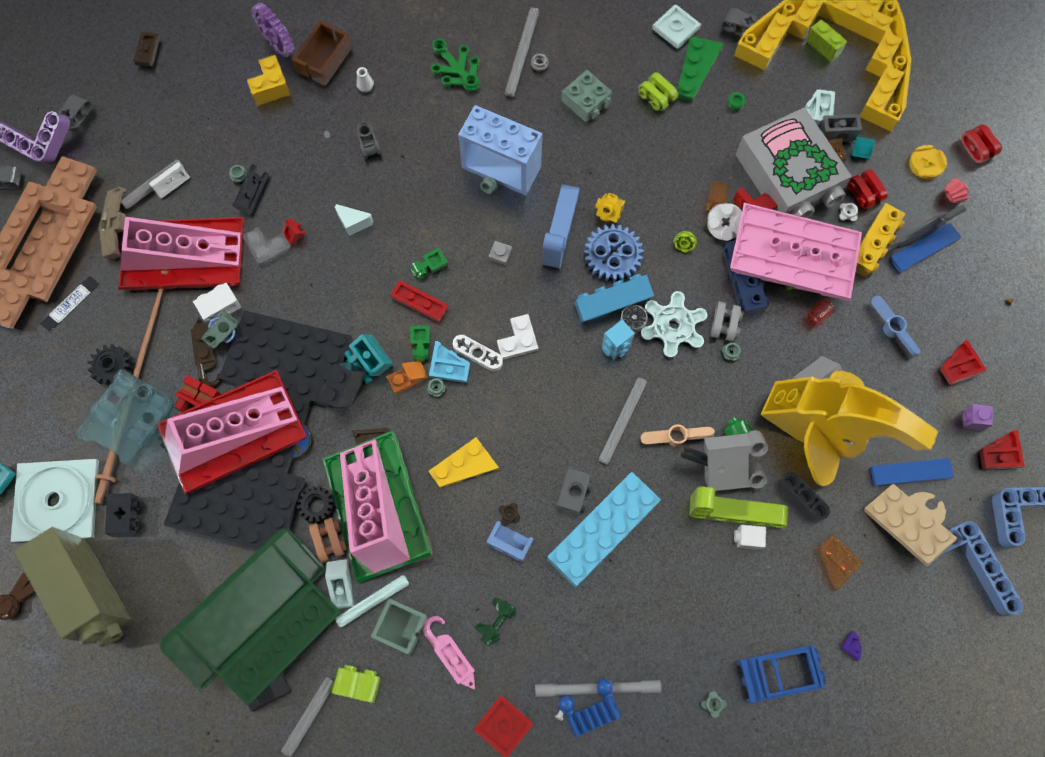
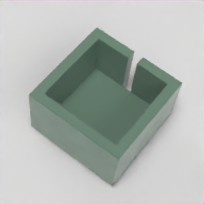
[371,598,428,655]

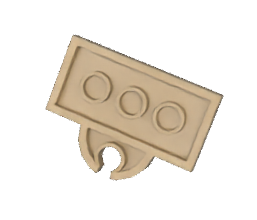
[864,484,957,567]

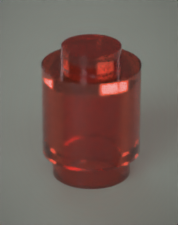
[806,299,835,327]

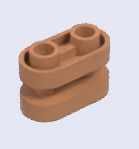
[309,517,347,563]

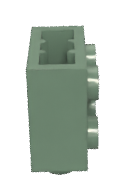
[562,70,612,123]

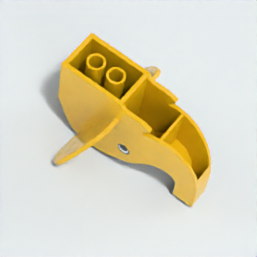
[760,370,938,486]

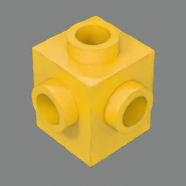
[595,193,625,222]

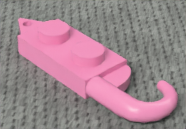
[423,616,475,689]

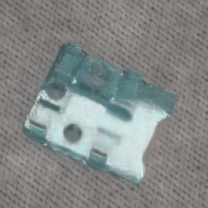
[76,369,174,467]

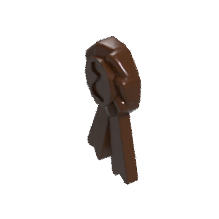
[0,572,36,620]

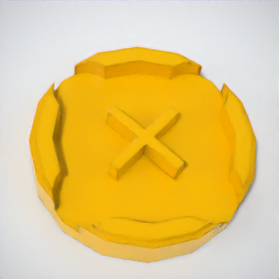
[909,145,947,179]

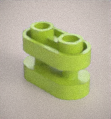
[638,72,678,111]

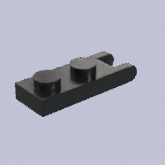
[232,164,269,215]

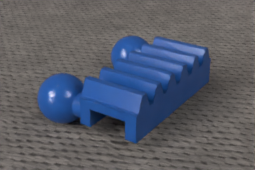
[558,679,622,737]

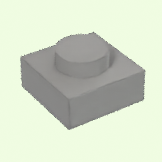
[489,241,512,265]

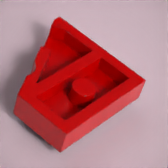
[940,340,987,385]
[979,430,1025,469]

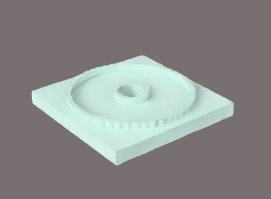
[11,459,99,543]

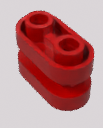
[961,124,1002,163]
[847,169,888,209]

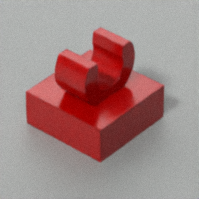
[282,219,306,245]

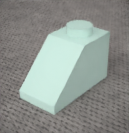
[325,559,354,609]

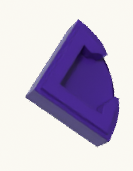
[840,631,862,661]

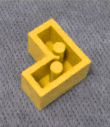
[247,55,290,106]

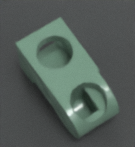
[201,310,238,349]

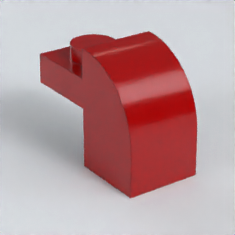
[733,188,777,210]

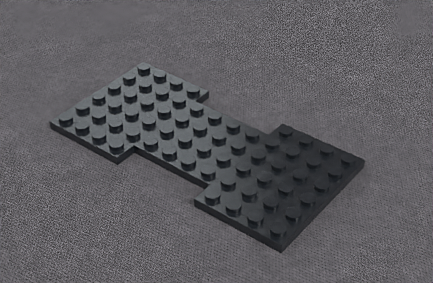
[163,310,353,550]

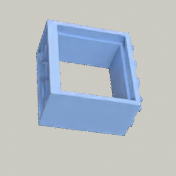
[458,105,542,195]

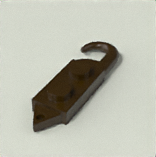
[190,317,220,388]

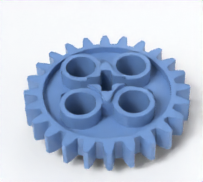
[584,224,644,282]

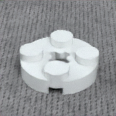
[707,203,742,241]

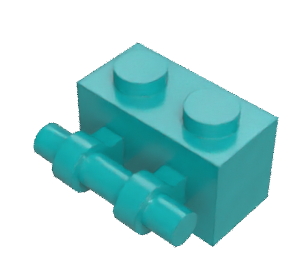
[344,334,394,384]

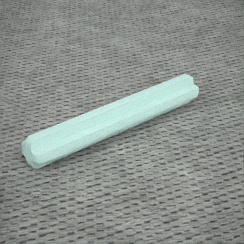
[335,575,409,627]

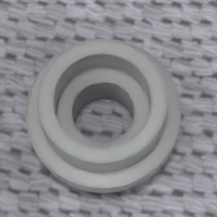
[531,53,548,71]

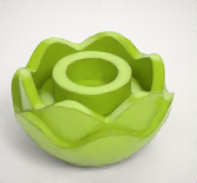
[674,231,697,253]

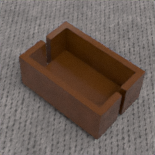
[292,20,353,86]

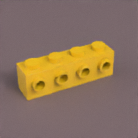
[856,203,906,278]

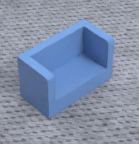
[486,521,533,563]

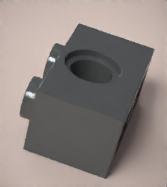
[818,114,862,142]
[556,468,593,516]

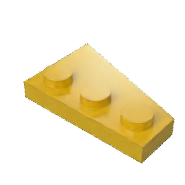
[428,438,499,488]

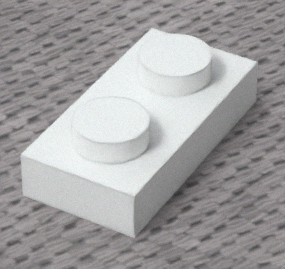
[149,162,190,199]

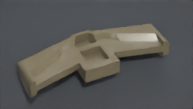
[98,186,126,259]

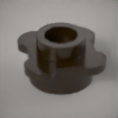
[499,503,520,525]

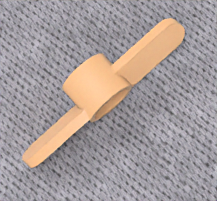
[640,425,714,447]

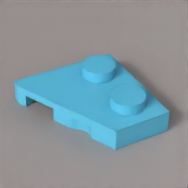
[429,341,470,383]

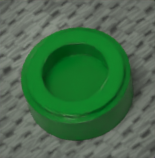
[727,92,746,111]

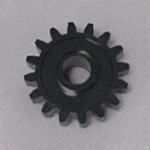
[87,344,132,387]

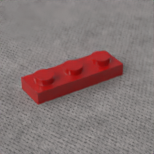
[390,280,448,322]

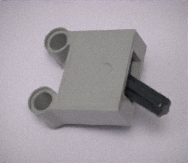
[680,430,768,491]

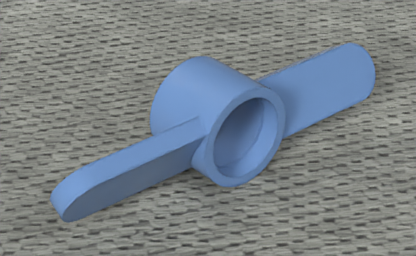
[871,296,920,356]

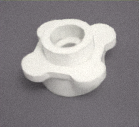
[839,203,858,222]

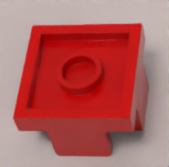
[474,696,534,757]

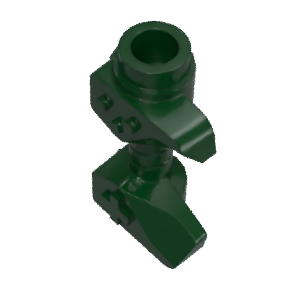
[475,597,516,646]

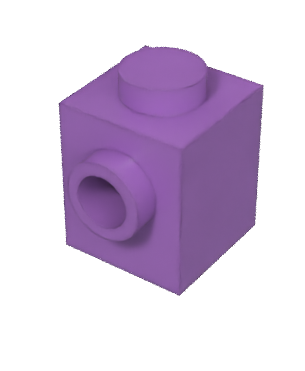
[963,404,993,431]

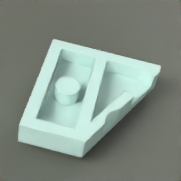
[805,89,835,124]

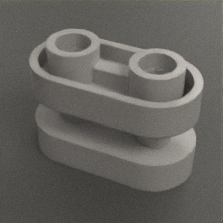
[710,301,744,342]

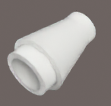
[356,67,374,92]

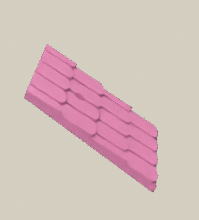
[730,203,862,301]

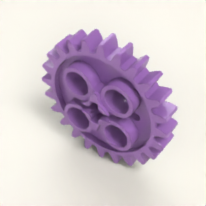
[251,2,295,57]

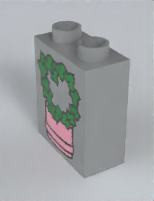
[736,107,852,218]

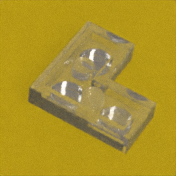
[242,227,292,267]

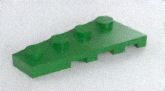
[677,36,724,102]

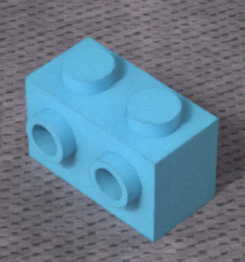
[602,320,635,359]

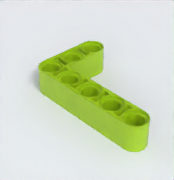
[689,487,788,528]

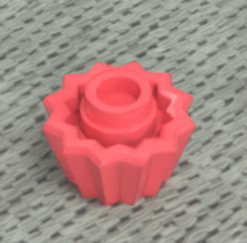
[944,178,969,203]

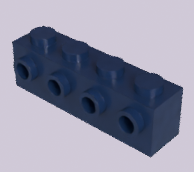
[723,241,769,317]

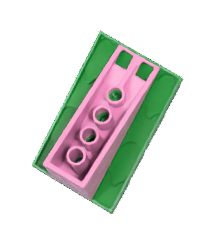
[323,431,432,583]

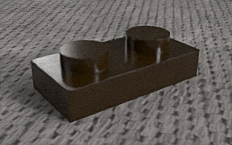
[133,32,160,67]

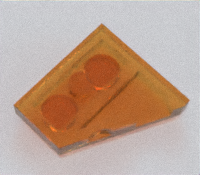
[818,534,863,591]

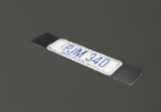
[40,276,99,332]

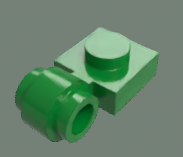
[411,247,448,279]
[410,325,430,362]

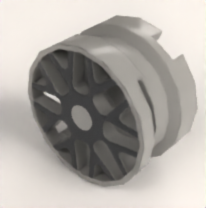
[620,305,648,334]

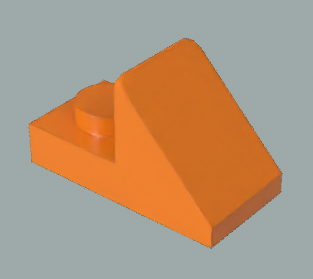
[386,361,429,395]

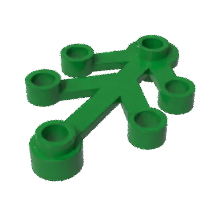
[431,39,480,91]

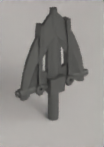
[890,204,967,249]

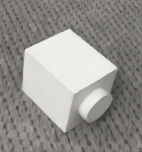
[734,525,766,550]

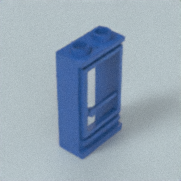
[737,645,826,703]

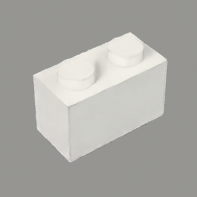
[193,283,241,325]

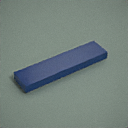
[889,223,961,273]
[870,458,954,486]

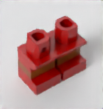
[174,375,222,412]

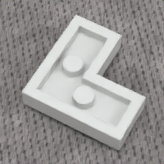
[497,314,538,360]

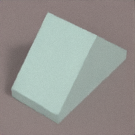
[335,204,373,236]

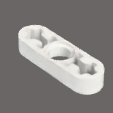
[453,335,503,372]

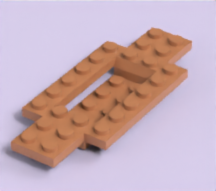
[0,156,97,330]

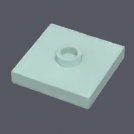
[652,4,701,49]

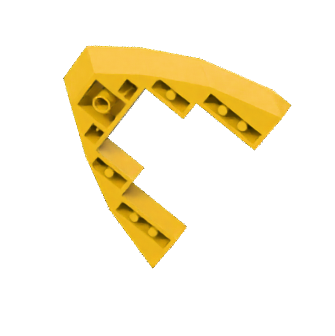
[734,0,911,132]

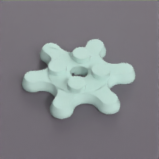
[641,291,707,357]

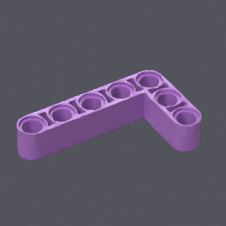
[0,112,70,163]

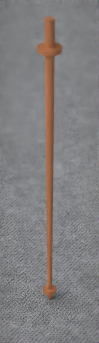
[94,270,168,504]

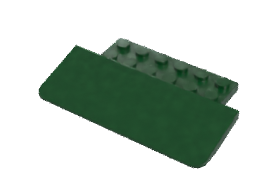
[160,529,341,706]

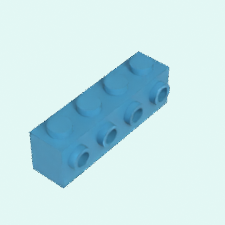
[574,274,654,323]

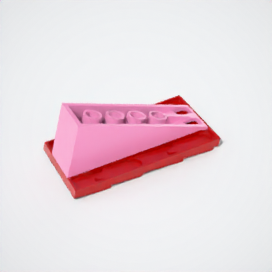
[118,216,244,290]
[157,370,306,495]

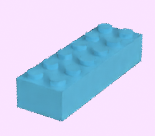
[547,472,661,588]

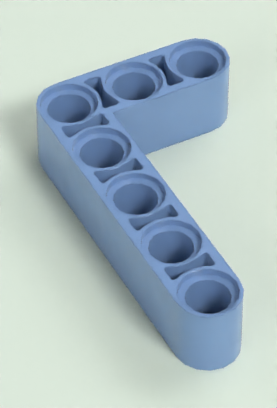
[542,184,580,269]
[992,487,1045,549]
[942,521,1023,617]

